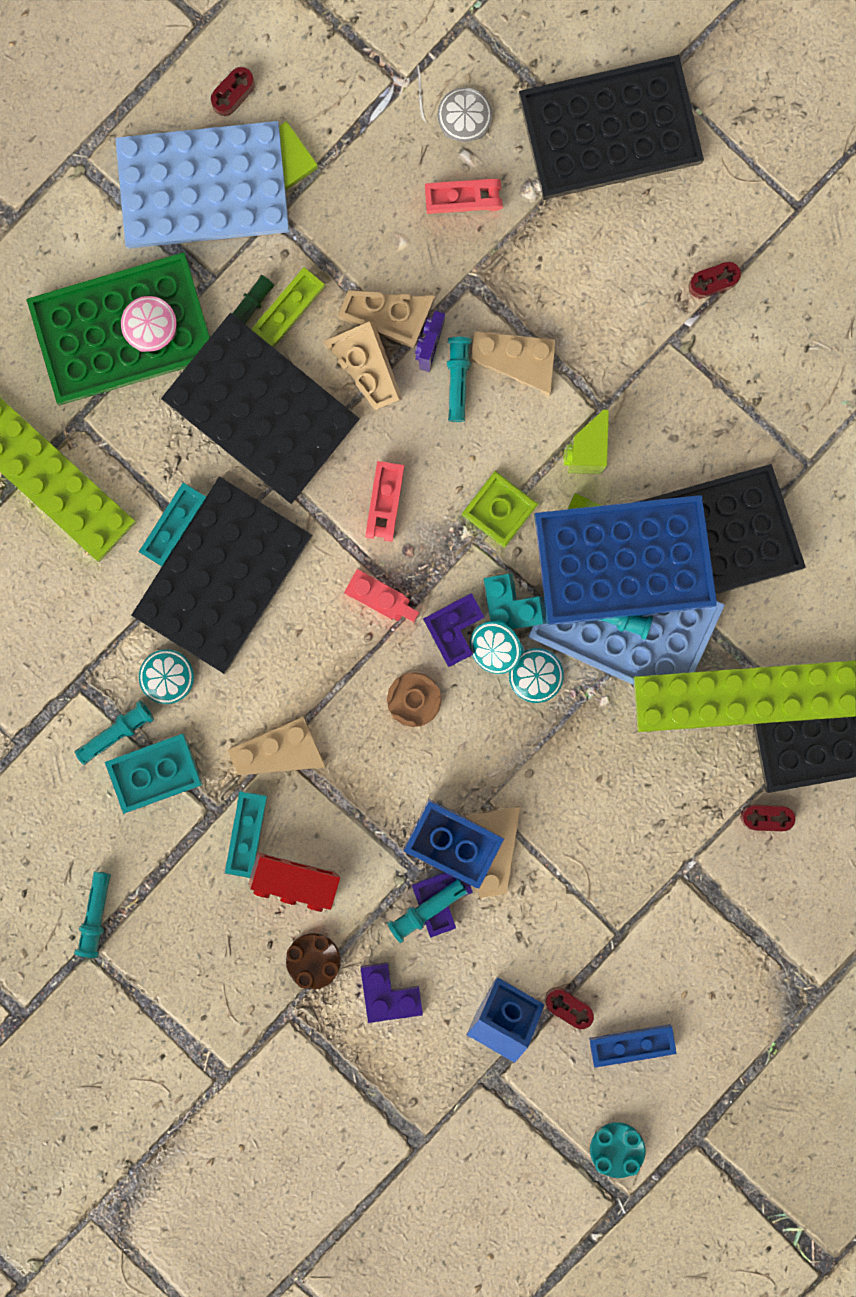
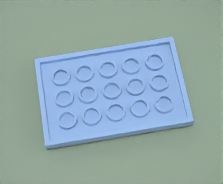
[115,121,290,249]
[528,600,725,685]

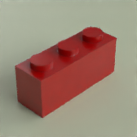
[248,852,340,912]

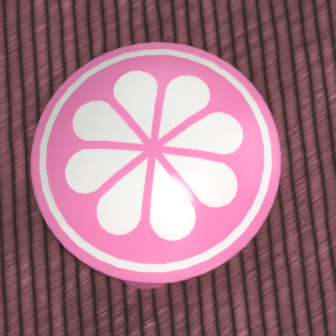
[121,296,177,352]

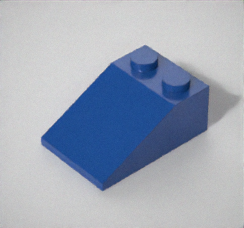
[404,798,504,889]

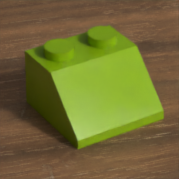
[563,410,609,474]

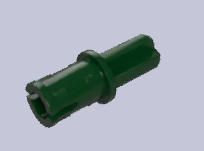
[232,275,275,324]

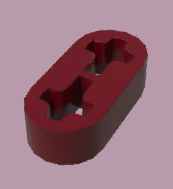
[210,67,255,116]
[688,262,741,299]
[740,805,796,831]
[545,987,594,1029]

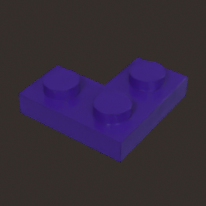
[415,311,445,372]
[423,593,484,668]
[412,872,473,938]
[360,962,423,1023]

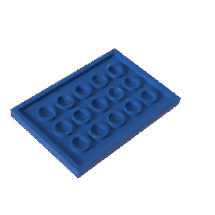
[534,495,717,625]

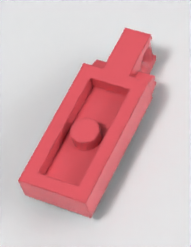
[344,569,419,622]

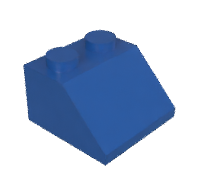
[466,977,545,1063]

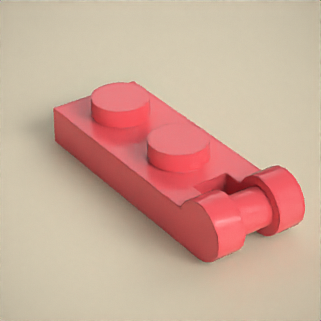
[425,179,503,214]
[365,461,405,542]

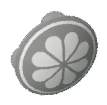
[438,88,492,142]

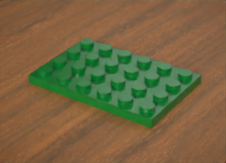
[26,252,210,406]

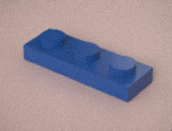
[589,1024,677,1068]

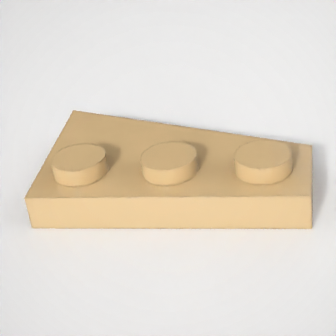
[338,290,435,349]
[323,321,403,410]
[471,332,556,396]
[228,717,326,775]
[466,806,520,898]

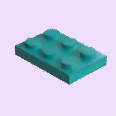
[105,733,203,814]

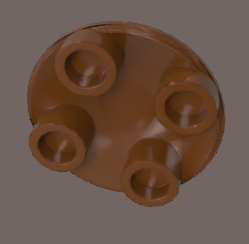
[286,933,341,989]

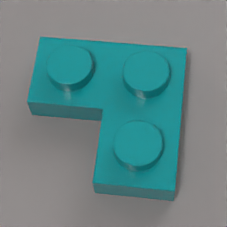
[484,574,547,629]

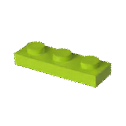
[251,267,325,348]

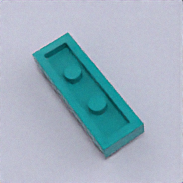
[138,483,207,567]
[224,791,268,878]

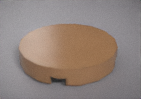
[387,672,442,727]

